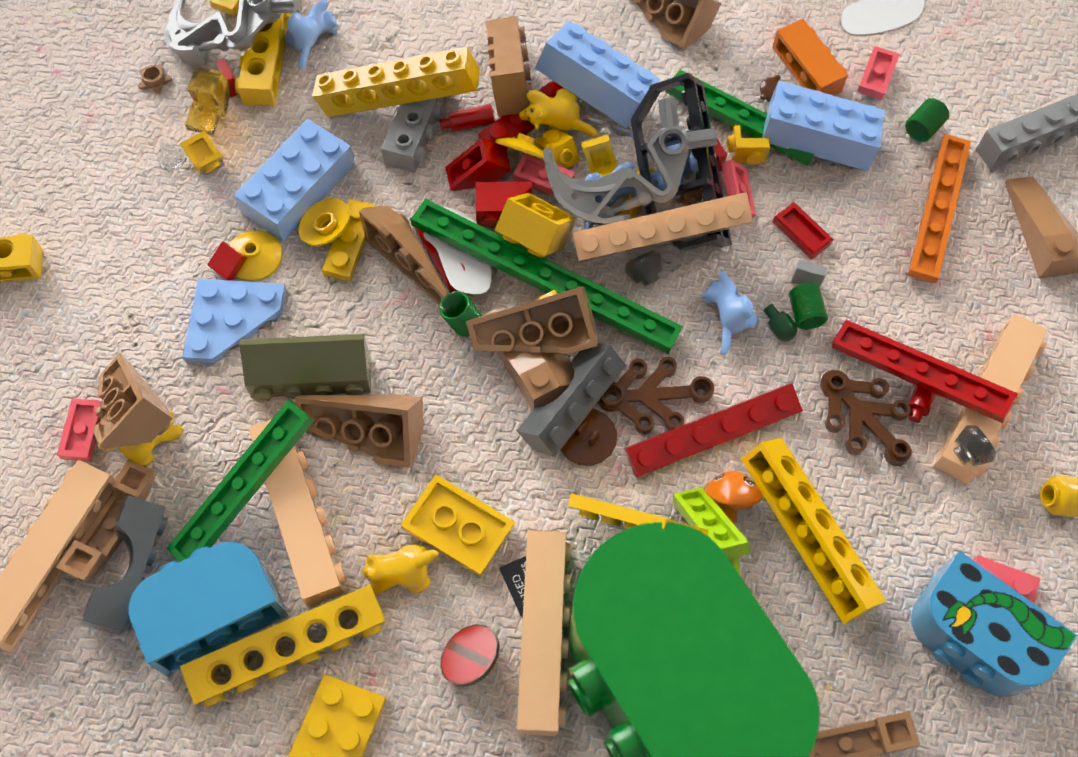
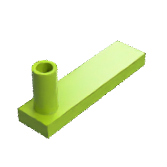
[673,487,750,575]

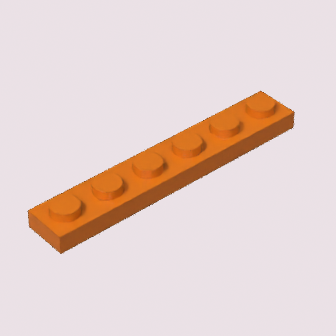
[907,133,971,283]

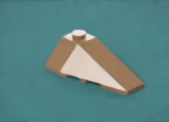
[632,0,722,49]
[1005,176,1078,278]
[359,205,448,305]
[466,287,598,354]
[482,304,574,410]
[94,353,173,449]
[295,394,424,468]

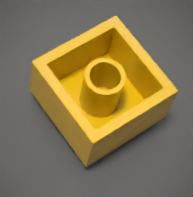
[495,193,577,257]

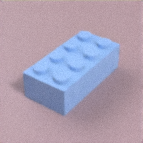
[535,20,660,128]
[762,80,885,171]
[233,119,355,242]

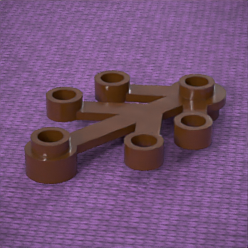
[597,357,714,435]
[820,370,912,466]

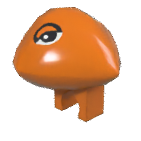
[704,471,763,524]

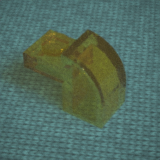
[184,66,229,136]

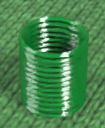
[905,98,949,142]
[788,282,828,330]
[439,292,482,336]

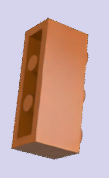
[772,18,848,96]

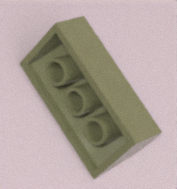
[239,334,371,400]

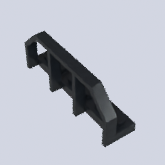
[631,73,732,251]

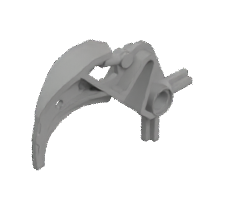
[164,0,302,66]
[543,98,717,225]

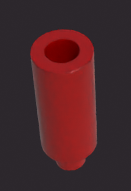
[439,104,495,132]
[908,385,936,423]

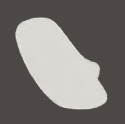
[841,0,925,35]
[424,205,492,294]

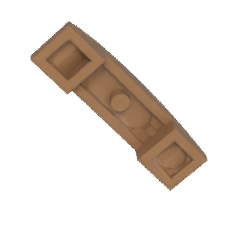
[56,460,156,583]
[809,711,920,757]

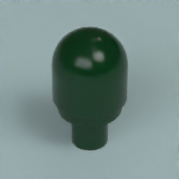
[763,304,798,342]

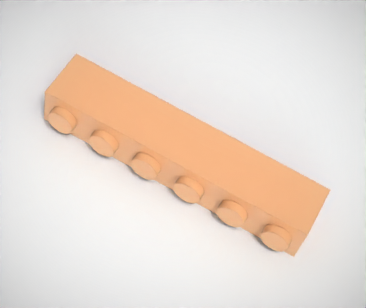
[573,192,753,263]
[933,313,1048,484]
[248,419,347,607]
[0,459,115,653]
[517,530,572,736]

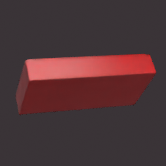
[772,202,834,260]

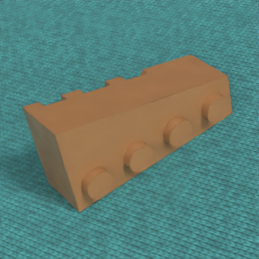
[486,16,533,116]

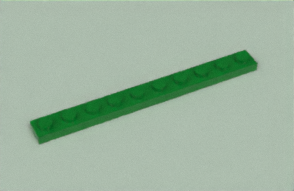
[411,198,683,354]

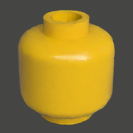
[1040,475,1078,518]

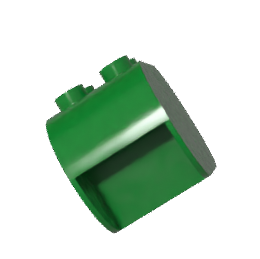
[567,522,820,757]

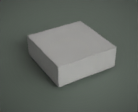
[791,260,827,287]

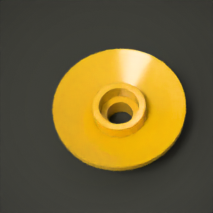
[495,133,544,160]
[298,198,350,247]
[229,230,283,282]

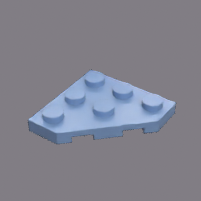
[182,279,287,364]

